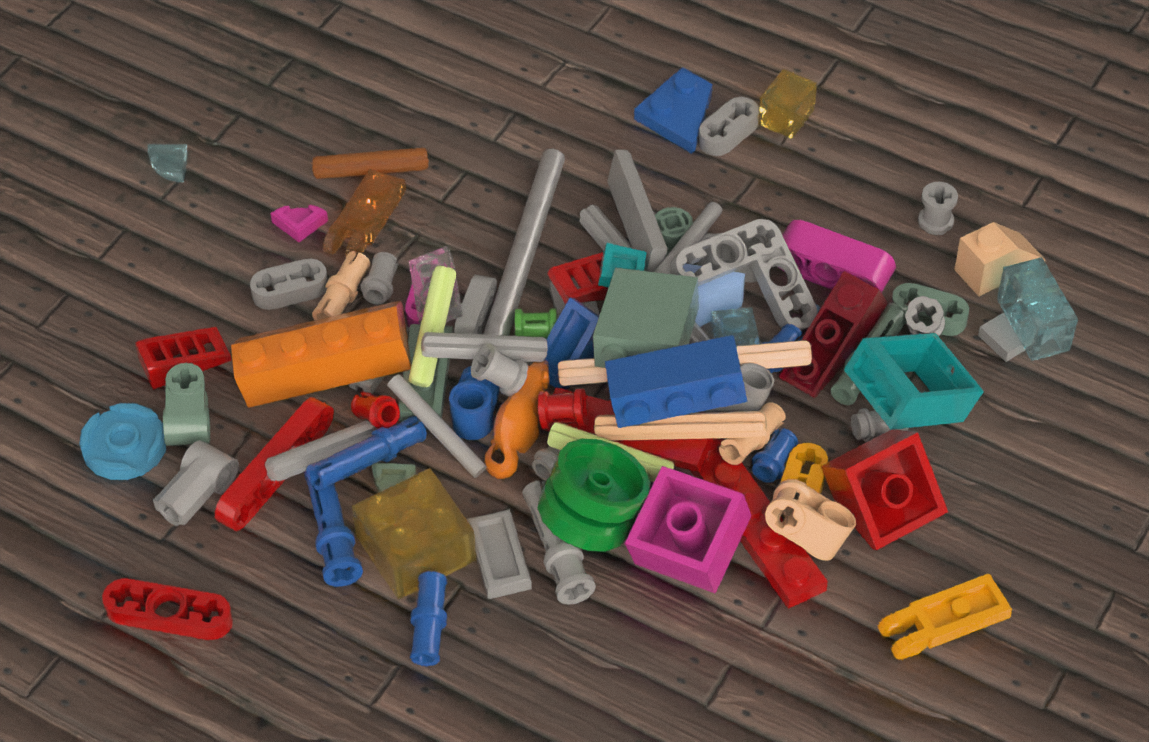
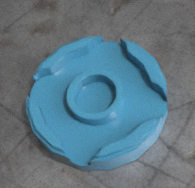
[79,403,166,480]

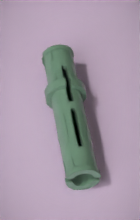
[831,302,907,405]

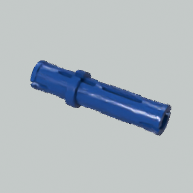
[306,416,427,491]

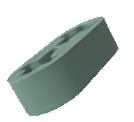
[891,283,969,336]

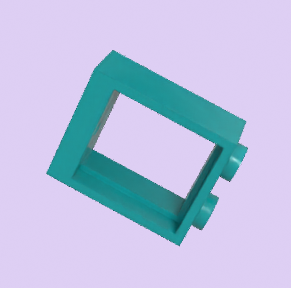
[844,333,984,430]

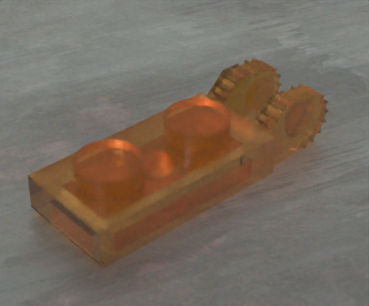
[323,169,406,261]

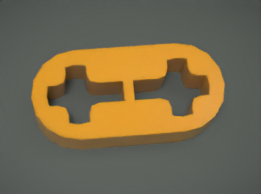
[781,443,828,517]

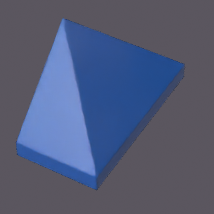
[545,297,599,390]

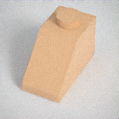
[955,222,1045,296]

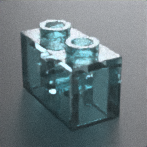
[997,257,1078,361]

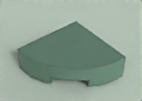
[372,463,417,509]

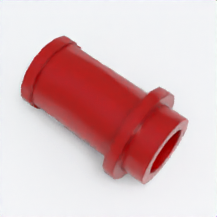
[351,392,400,428]

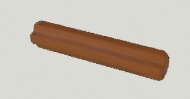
[312,148,429,179]

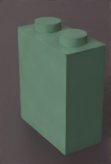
[593,268,699,368]

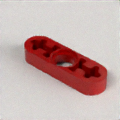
[102,578,233,640]

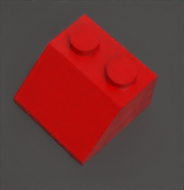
[821,429,948,550]

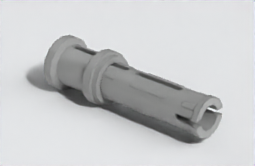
[522,481,596,605]

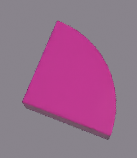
[271,205,328,242]

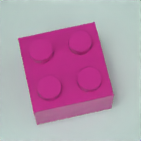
[625,466,751,594]

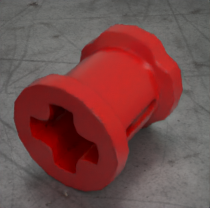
[538,388,588,430]

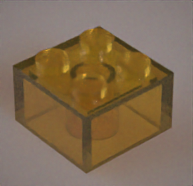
[352,468,476,600]

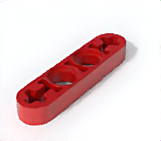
[215,397,334,531]

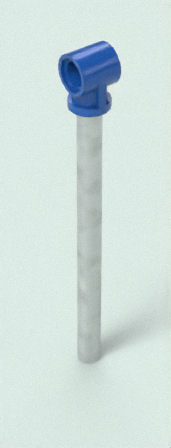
[449,149,565,440]

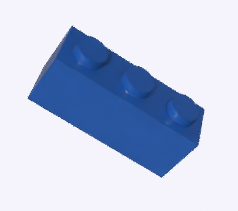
[605,335,748,428]

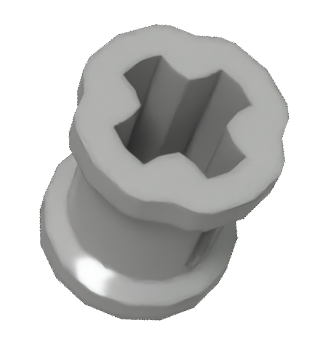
[918,182,958,235]
[905,296,945,336]
[471,343,528,397]

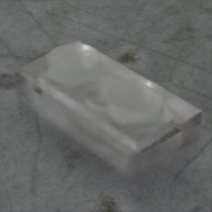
[409,246,463,324]

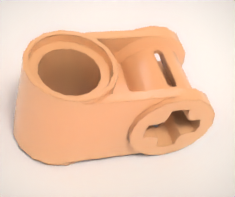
[765,479,856,561]

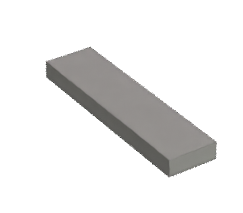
[607,150,667,272]

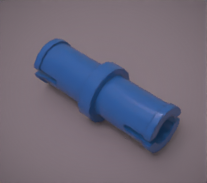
[410,571,447,666]

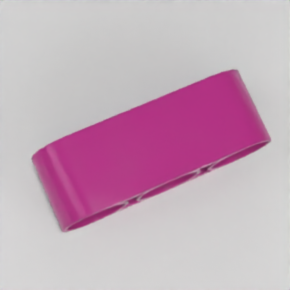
[778,220,896,293]

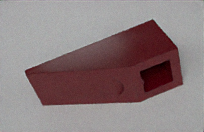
[779,271,888,399]

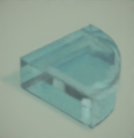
[147,144,188,182]

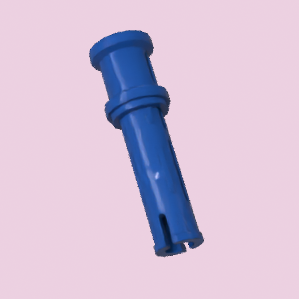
[304,471,363,587]

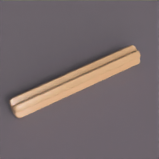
[594,411,767,441]

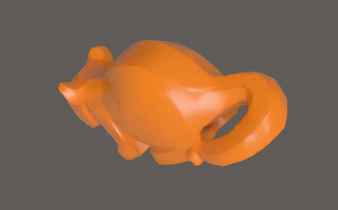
[484,360,550,479]

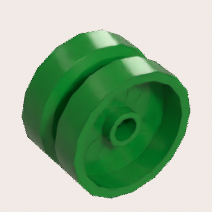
[537,438,650,552]

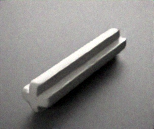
[421,332,548,362]
[265,421,378,481]

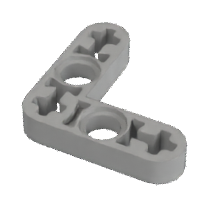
[670,219,817,332]

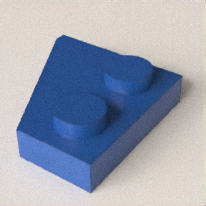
[634,67,712,154]

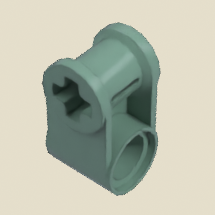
[163,363,210,446]

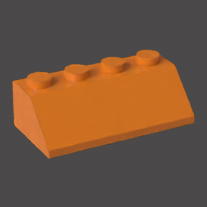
[231,300,412,408]

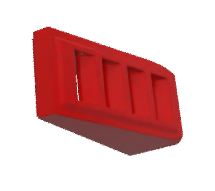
[547,252,608,305]
[135,327,232,390]

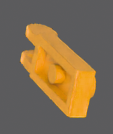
[877,574,1012,660]

